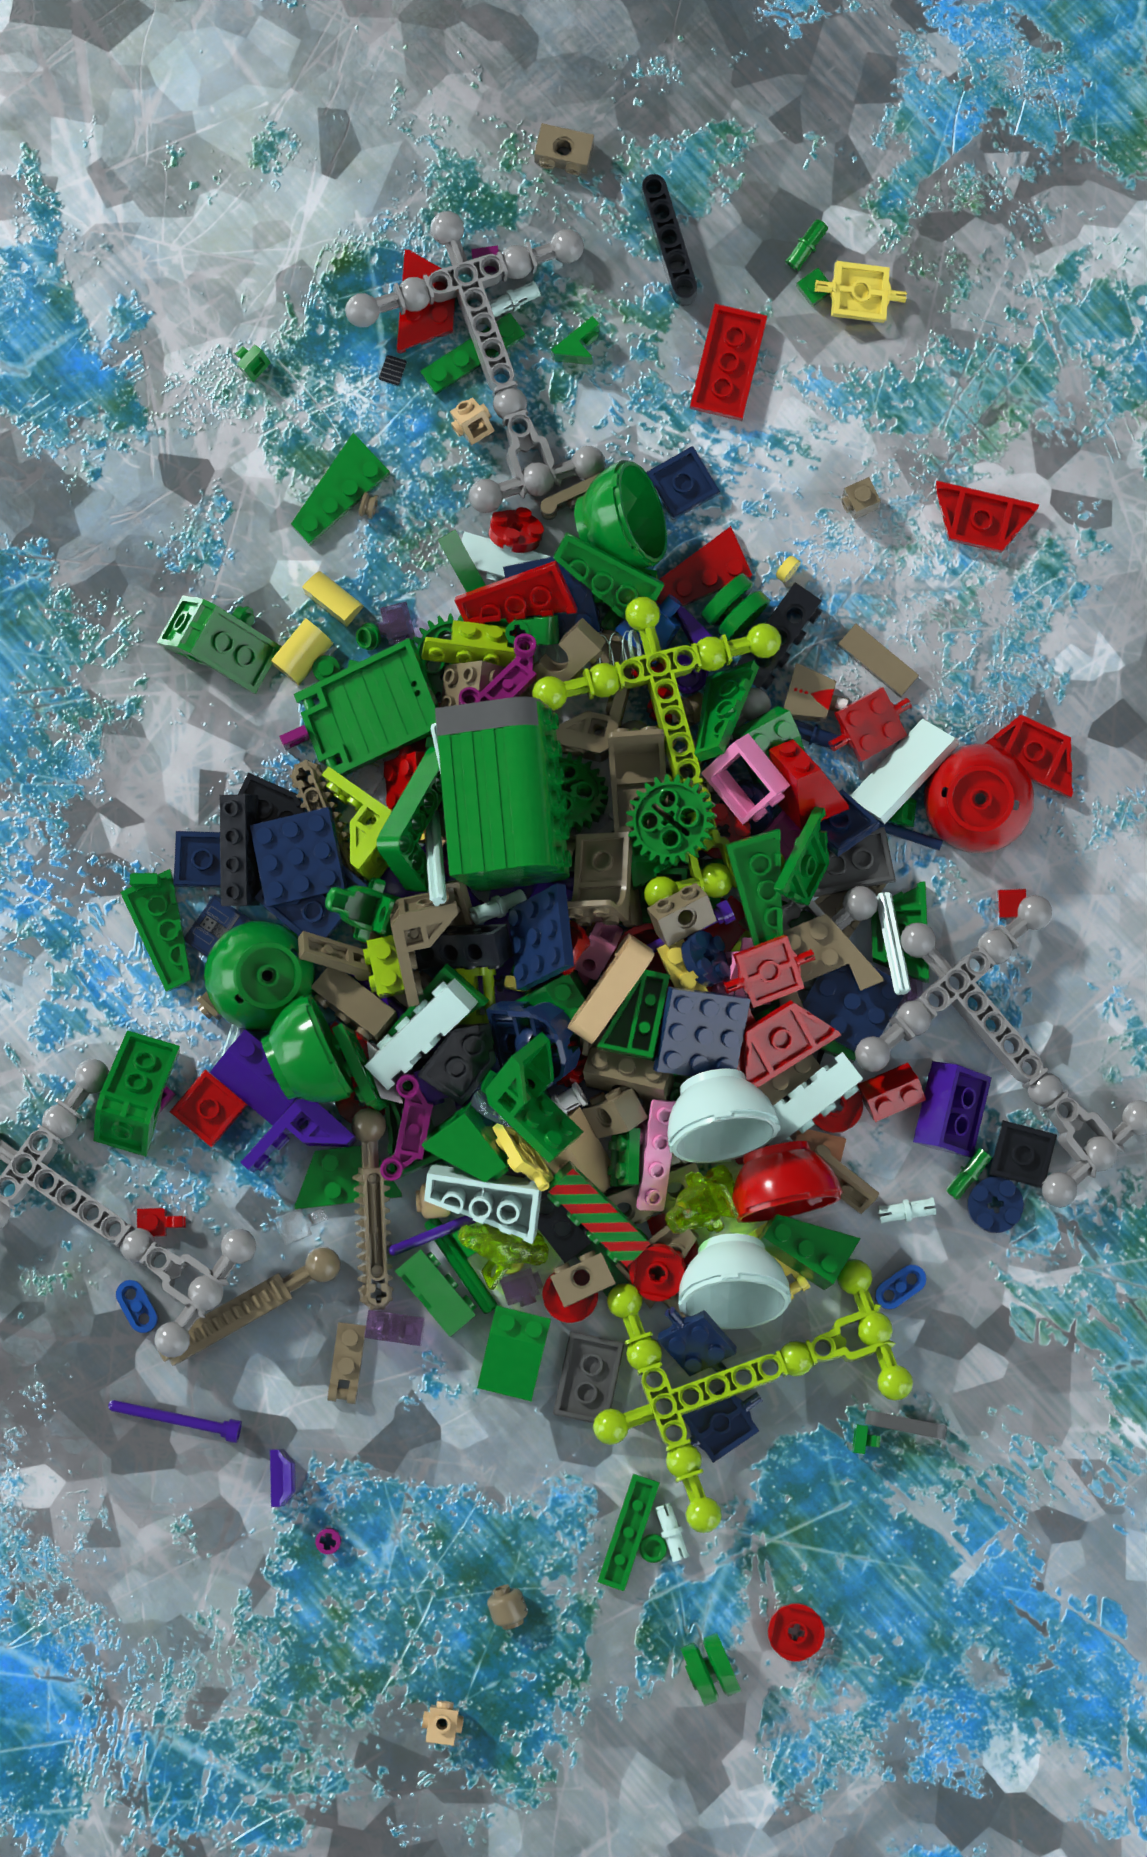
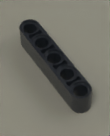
[642,174,697,306]

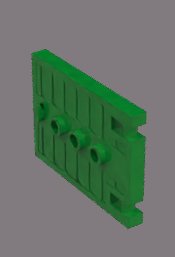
[294,638,440,777]

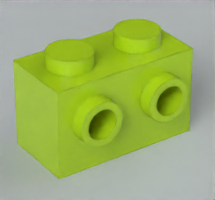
[363,935,405,999]

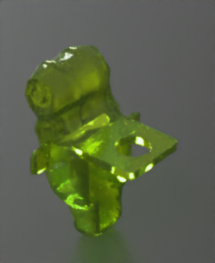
[665,1165,739,1234]
[458,1223,549,1290]

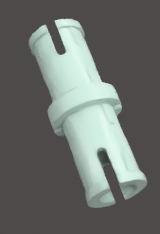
[489,281,541,318]
[470,889,527,925]
[878,1197,936,1224]
[654,1502,689,1562]

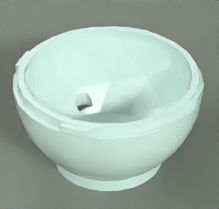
[667,1069,780,1163]
[679,1233,791,1329]

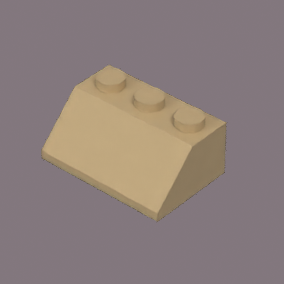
[542,1106,611,1193]

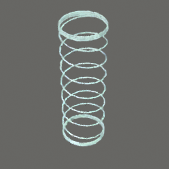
[534,629,641,669]

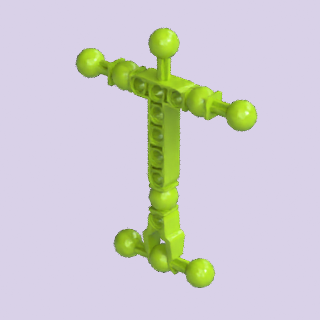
[532,597,785,906]
[593,1259,913,1533]

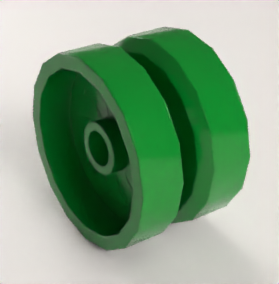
[701,573,771,641]
[680,1632,741,1707]

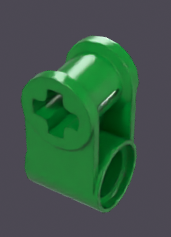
[505,615,560,645]

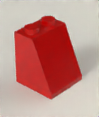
[769,739,849,830]

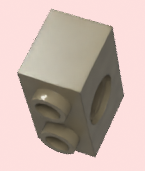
[534,123,594,175]
[647,883,717,947]
[582,1088,648,1139]
[550,1250,616,1308]

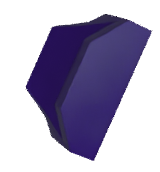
[270,1449,296,1507]

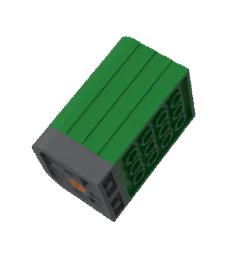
[435,697,572,892]

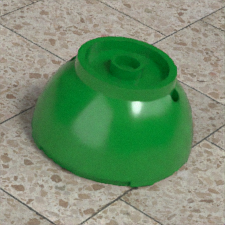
[574,460,667,568]
[204,921,315,1031]
[261,995,355,1103]

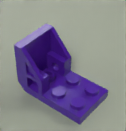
[240,1099,358,1173]

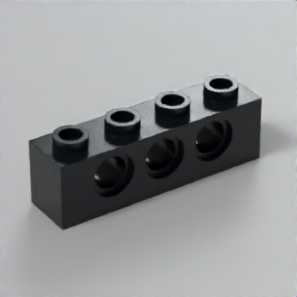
[735,582,822,690]
[219,794,260,906]
[415,924,513,971]
[504,1166,591,1263]

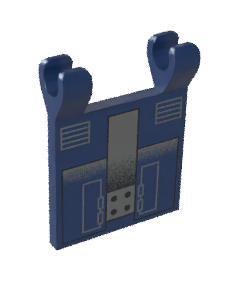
[184,895,253,957]

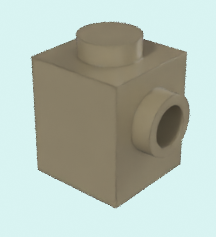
[841,477,881,520]

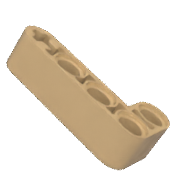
[568,934,654,1044]

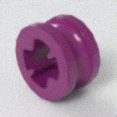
[315,1528,341,1554]

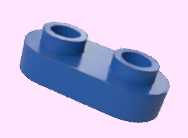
[875,1265,926,1309]
[116,1280,158,1333]

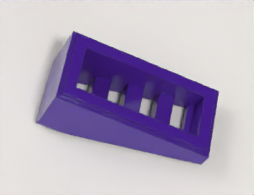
[675,605,713,645]

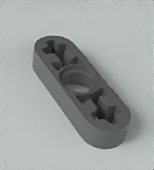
[865,1410,947,1440]

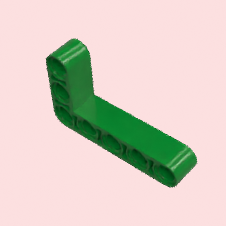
[377,746,443,893]

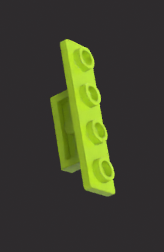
[422,620,534,667]

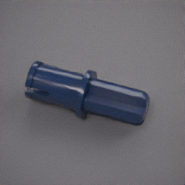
[794,719,840,750]

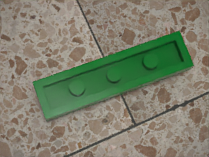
[420,312,526,395]
[597,1473,660,1591]

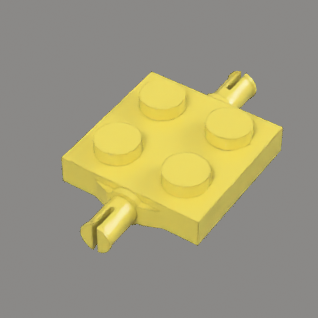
[815,261,907,323]
[492,1117,554,1191]

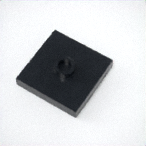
[988,1120,1057,1189]

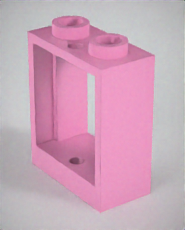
[701,733,790,825]

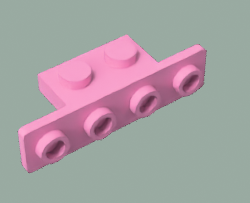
[636,1100,676,1211]

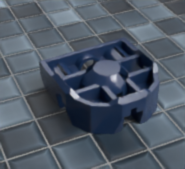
[486,1001,581,1089]

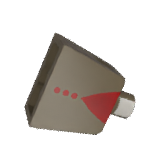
[784,663,849,723]

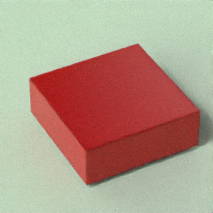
[997,889,1026,919]

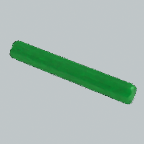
[424,1218,498,1314]

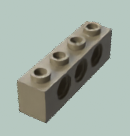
[604,1162,707,1224]

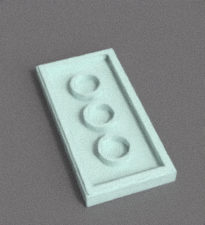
[850,719,959,824]

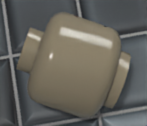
[487,1585,528,1630]

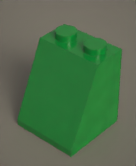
[422,1098,509,1182]

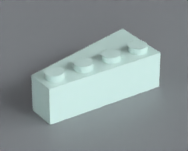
[365,978,478,1090]
[767,1052,863,1146]
[424,1164,542,1244]

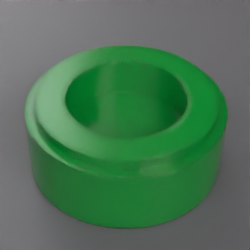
[639,1534,667,1563]

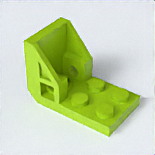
[322,766,392,883]

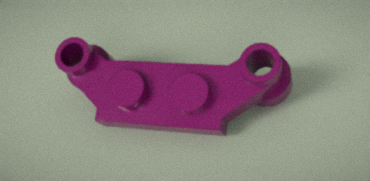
[459,633,537,705]
[380,1074,433,1181]

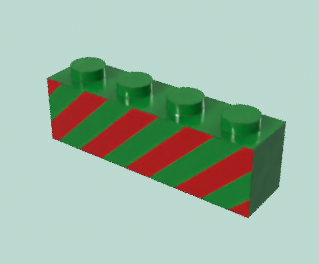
[547,1160,651,1267]

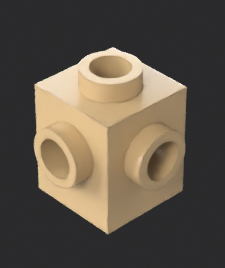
[449,397,494,445]
[422,1701,464,1746]

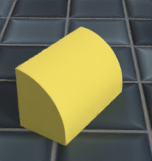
[302,571,364,627]
[271,618,333,685]

